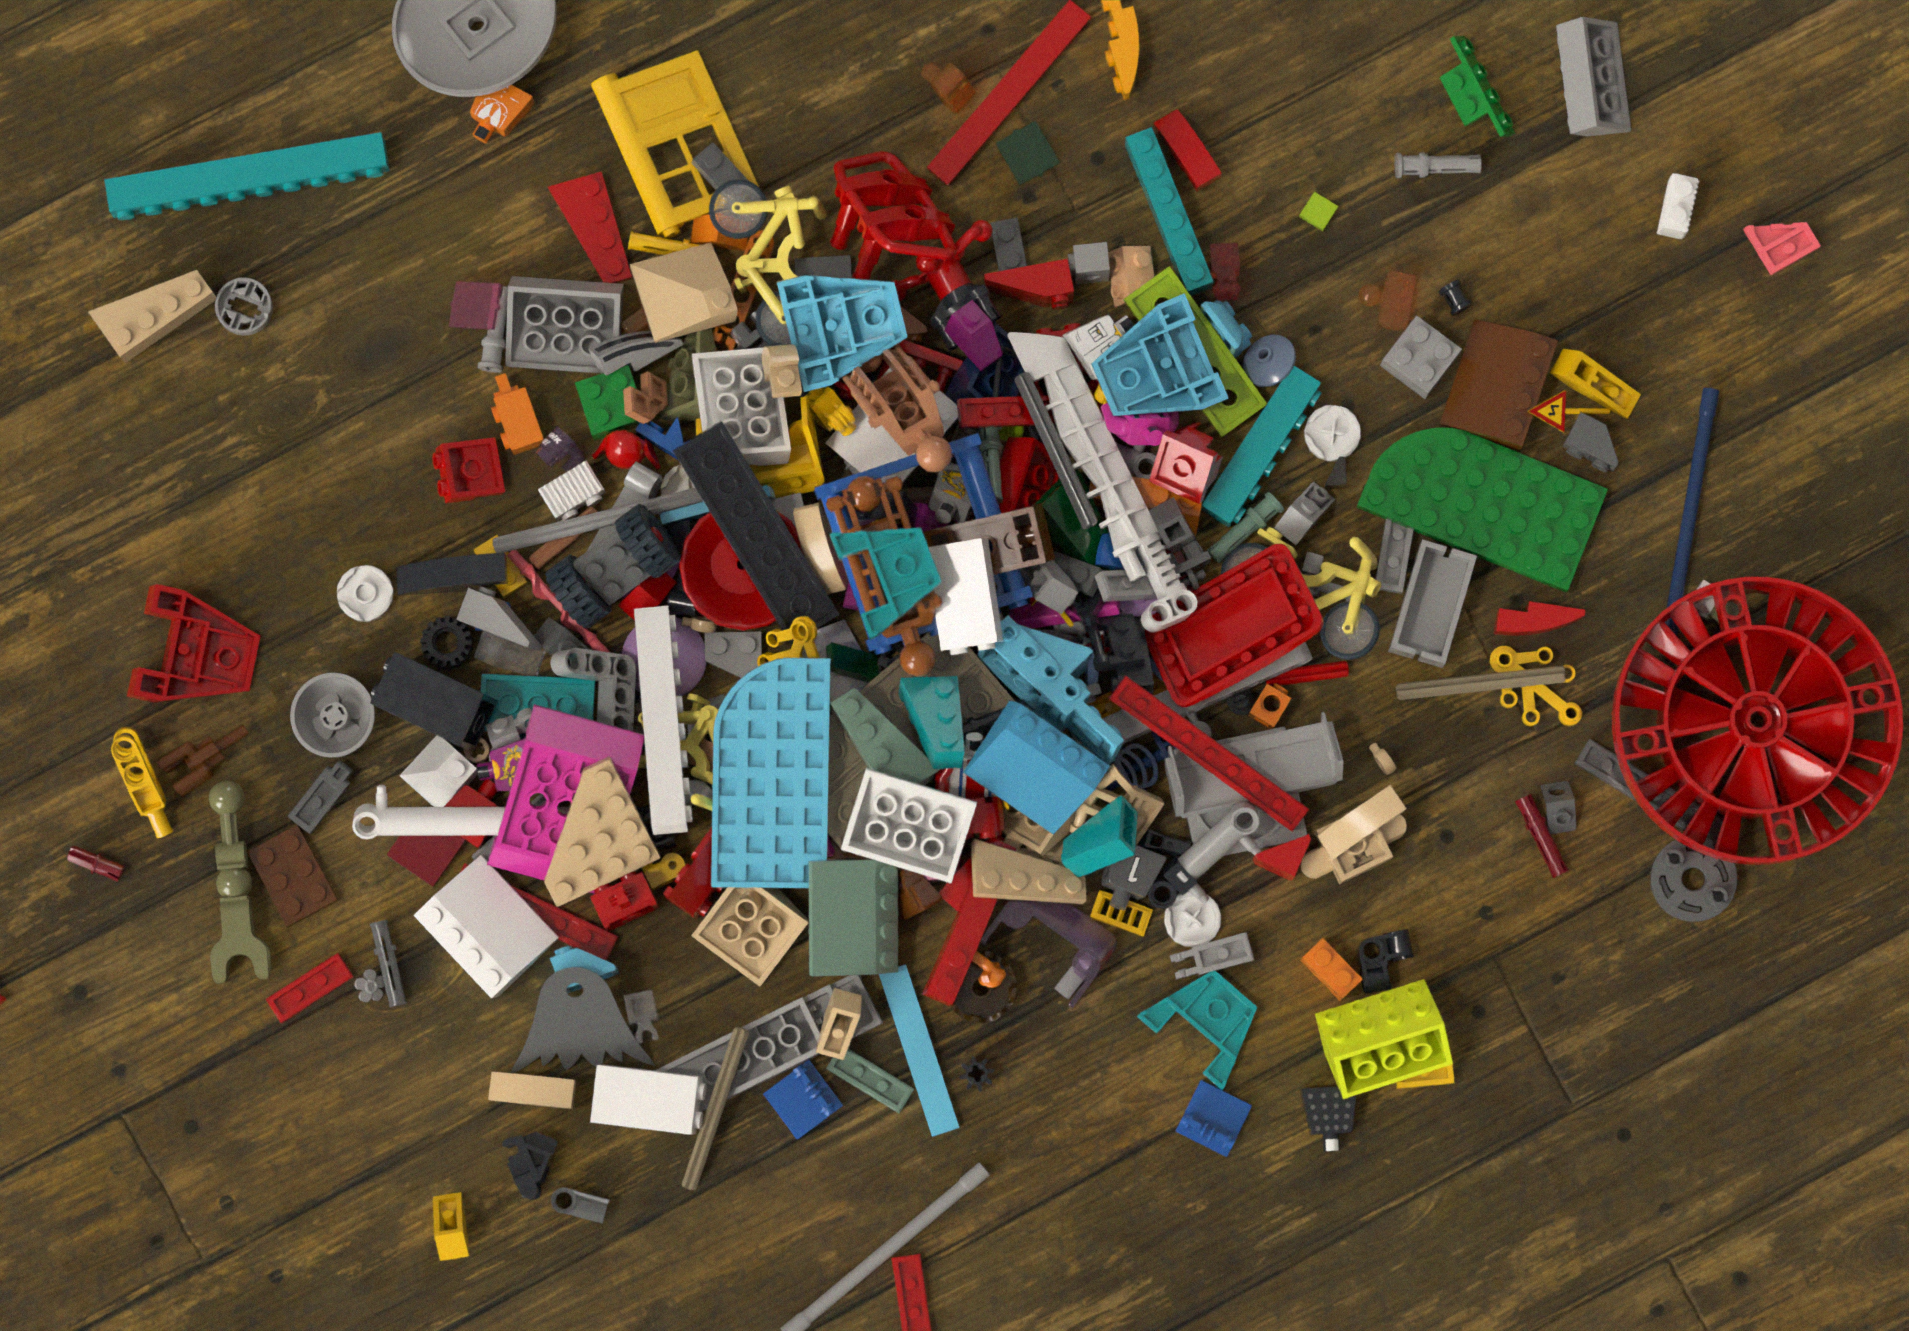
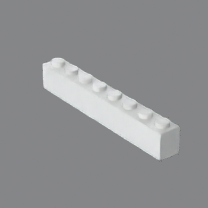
[634,606,693,835]

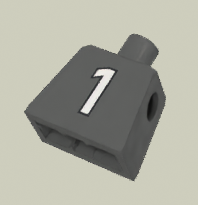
[1101,845,1166,910]

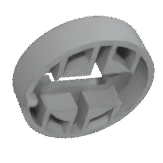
[215,278,273,336]

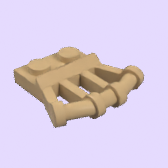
[1069,764,1165,845]

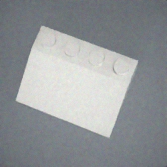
[692,348,791,466]
[826,368,958,493]
[841,768,977,883]
[414,855,559,998]

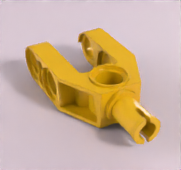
[111,726,173,838]

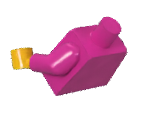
[1094,384,1179,446]

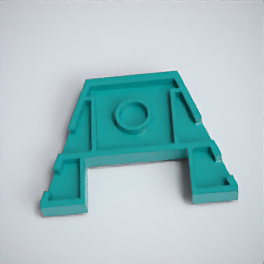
[830,528,942,640]
[1137,971,1257,1090]

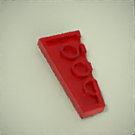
[548,172,632,284]

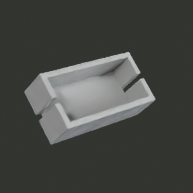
[1388,539,1477,668]

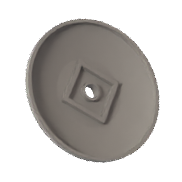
[392,0,557,97]

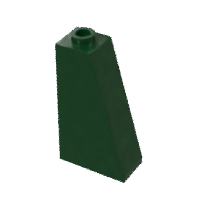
[1032,469,1118,571]

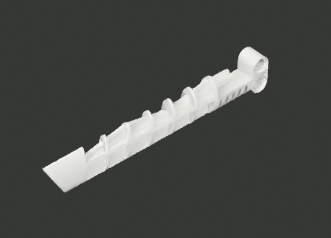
[1008,332,1197,632]

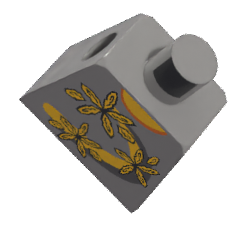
[928,462,974,523]

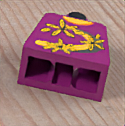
[477,737,526,791]

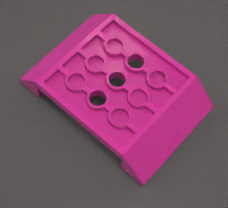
[487,705,644,894]

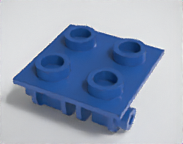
[763,1060,843,1140]
[1175,1080,1252,1157]

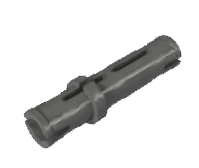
[370,920,407,1008]

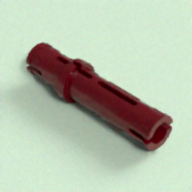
[1515,794,1569,878]

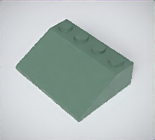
[809,857,898,976]

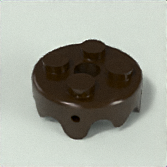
[950,951,1017,1024]

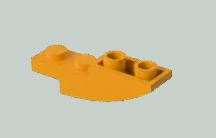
[1100,0,1139,100]

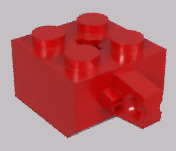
[590,871,660,932]

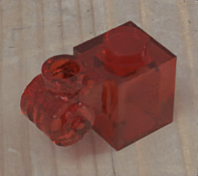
[1208,242,1241,301]

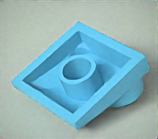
[1200,300,1252,358]

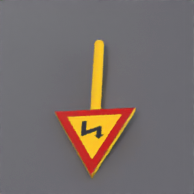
[1528,390,1610,432]

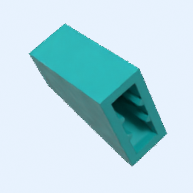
[1061,796,1138,878]

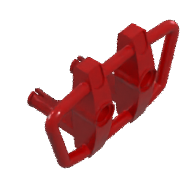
[830,151,957,280]

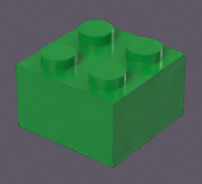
[575,365,648,441]

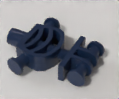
[1106,732,1177,792]

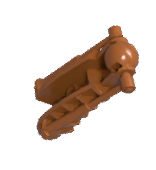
[825,476,943,677]

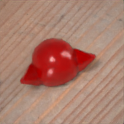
[592,430,661,470]

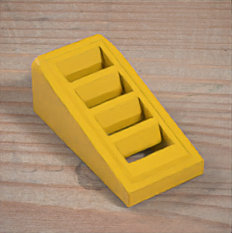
[1090,890,1153,937]

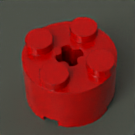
[965,796,1005,840]

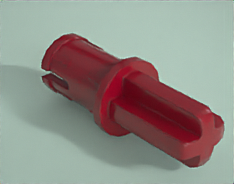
[67,846,125,882]

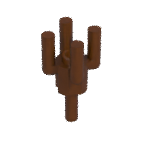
[157,725,249,797]

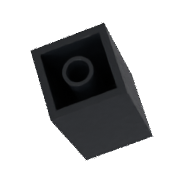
[370,652,499,752]

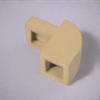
[761,344,802,398]

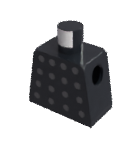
[1300,1087,1356,1152]

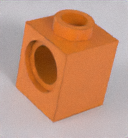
[1248,683,1291,729]

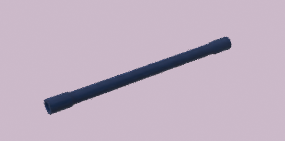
[1665,388,1720,637]

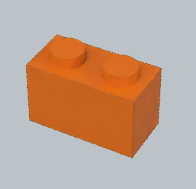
[1300,938,1362,1001]

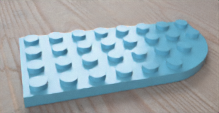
[711,658,830,888]

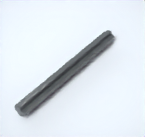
[1014,372,1098,529]

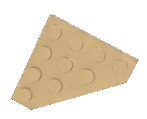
[544,756,660,907]

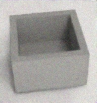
[1380,316,1462,399]

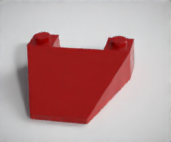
[127,584,260,703]

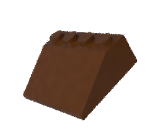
[1439,319,1558,452]

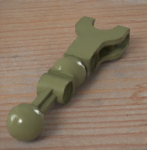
[208,780,271,984]

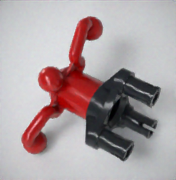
[892,220,1002,351]

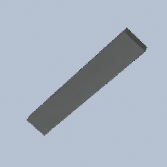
[1574,739,1723,842]

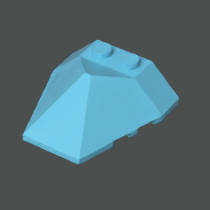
[777,275,907,392]
[1091,293,1228,416]

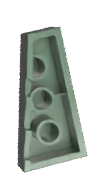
[829,688,940,784]

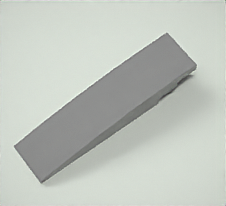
[655,975,883,1112]

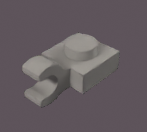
[485,708,532,749]

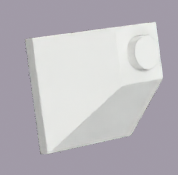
[400,736,478,807]

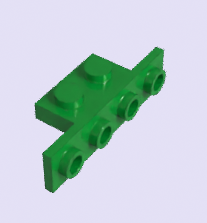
[1440,36,1515,137]

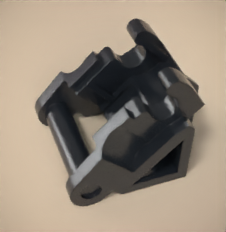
[502,1132,558,1200]

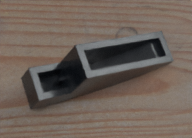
[396,552,508,596]

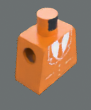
[470,85,535,143]

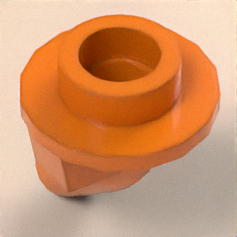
[972,950,1006,988]

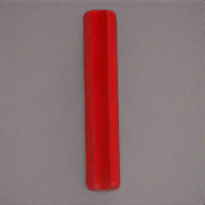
[1265,661,1349,686]

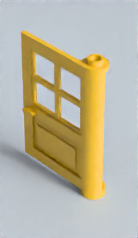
[591,50,759,239]

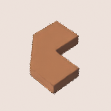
[623,371,668,424]

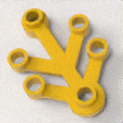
[757,616,820,666]
[1490,646,1582,726]

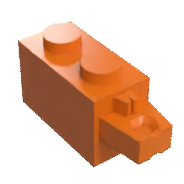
[491,373,546,455]

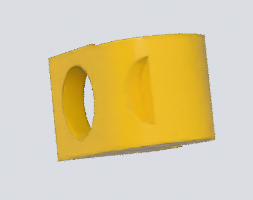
[641,853,685,891]

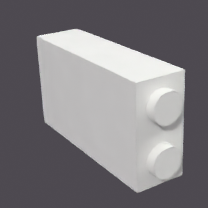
[928,539,1003,655]
[590,1064,707,1135]

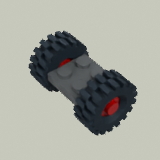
[545,504,681,629]

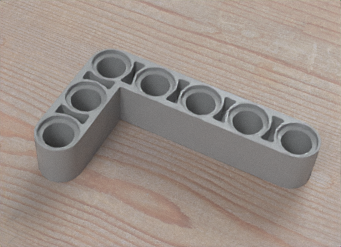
[550,648,636,731]

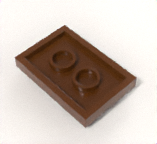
[247,825,338,927]

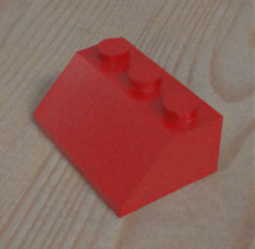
[998,437,1059,513]

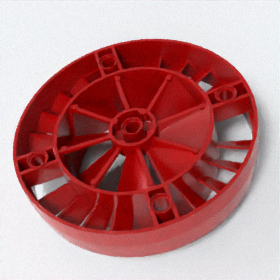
[1612,577,1903,865]

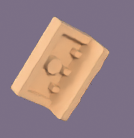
[1108,246,1158,307]

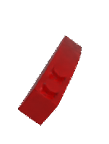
[922,837,1017,1006]

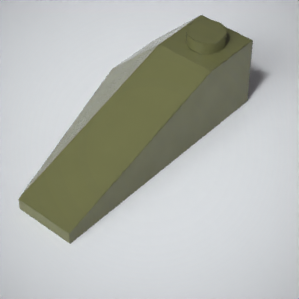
[660,328,716,421]

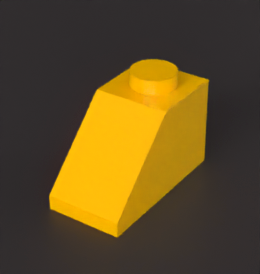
[433,1192,469,1261]

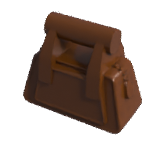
[898,869,943,922]

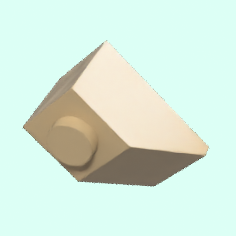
[816,988,862,1060]

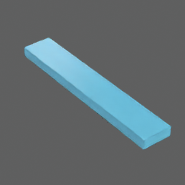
[879,964,959,1137]

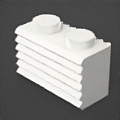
[1657,174,1699,239]
[538,461,605,522]

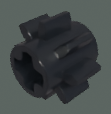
[959,1056,994,1092]

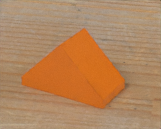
[690,214,750,251]

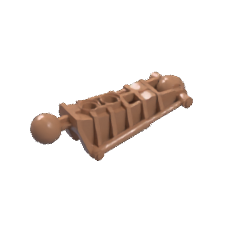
[841,342,952,472]

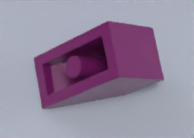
[944,300,1003,371]

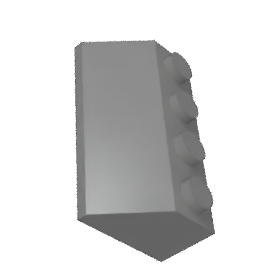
[1556,17,1631,136]

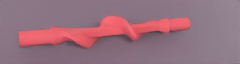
[507,549,610,653]

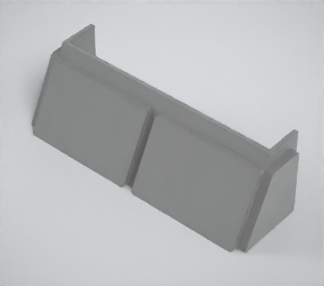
[1165,712,1343,818]

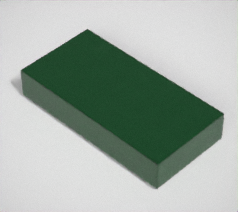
[826,642,879,683]

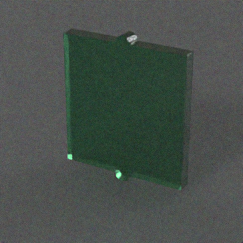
[995,121,1060,186]

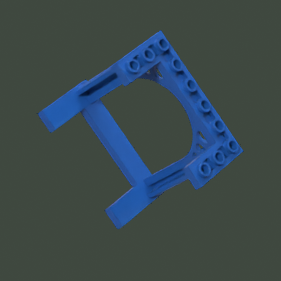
[814,433,1033,655]

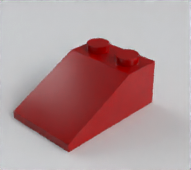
[984,259,1074,310]

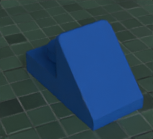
[635,417,684,460]

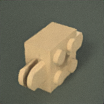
[1300,814,1407,884]

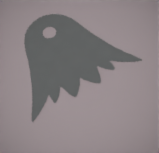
[511,967,655,1073]

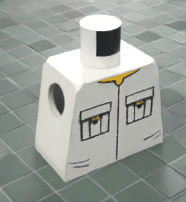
[1062,315,1134,380]

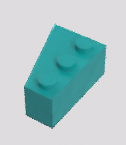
[898,676,964,769]

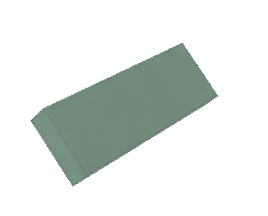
[826,1049,914,1113]

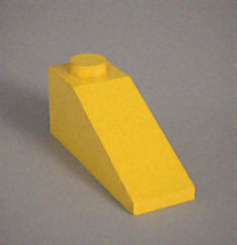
[1550,349,1641,419]

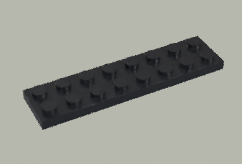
[672,421,840,644]

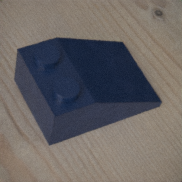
[945,323,1025,405]

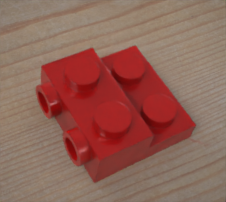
[432,437,505,503]

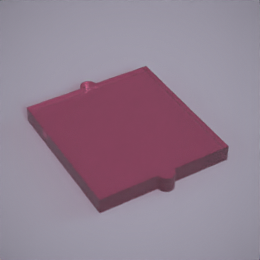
[449,281,502,330]

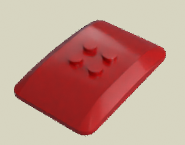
[1144,544,1324,707]

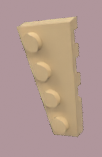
[971,839,1086,904]

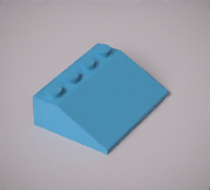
[963,700,1110,834]

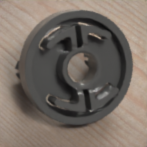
[1650,838,1737,922]

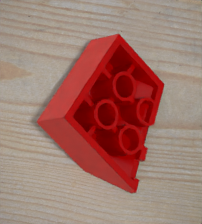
[663,827,725,920]

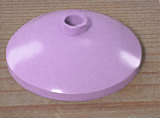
[622,617,706,696]

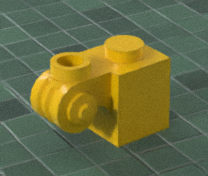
[800,386,856,436]

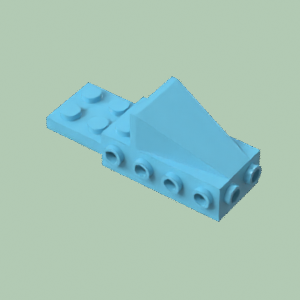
[977,615,1124,765]

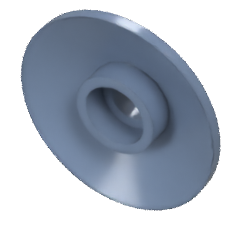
[1243,335,1296,387]

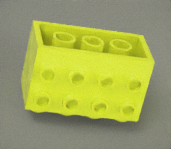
[1315,979,1453,1099]

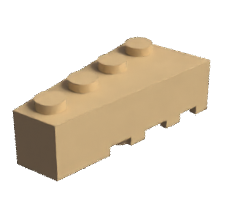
[88,270,216,363]

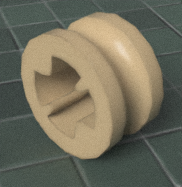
[464,738,490,764]

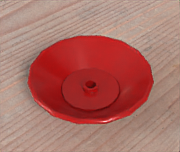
[679,510,805,631]

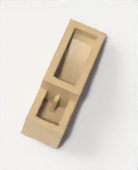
[793,503,849,594]
[1317,785,1406,860]
[488,1072,576,1110]

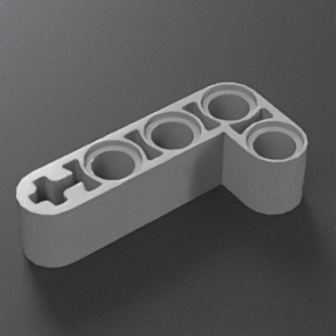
[587,462,663,551]

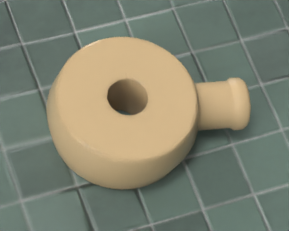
[681,616,717,633]
[1369,743,1396,775]

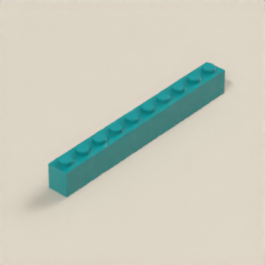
[104,132,390,220]

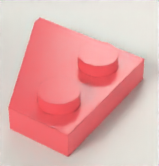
[1744,222,1821,276]

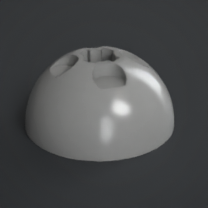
[290,673,375,757]

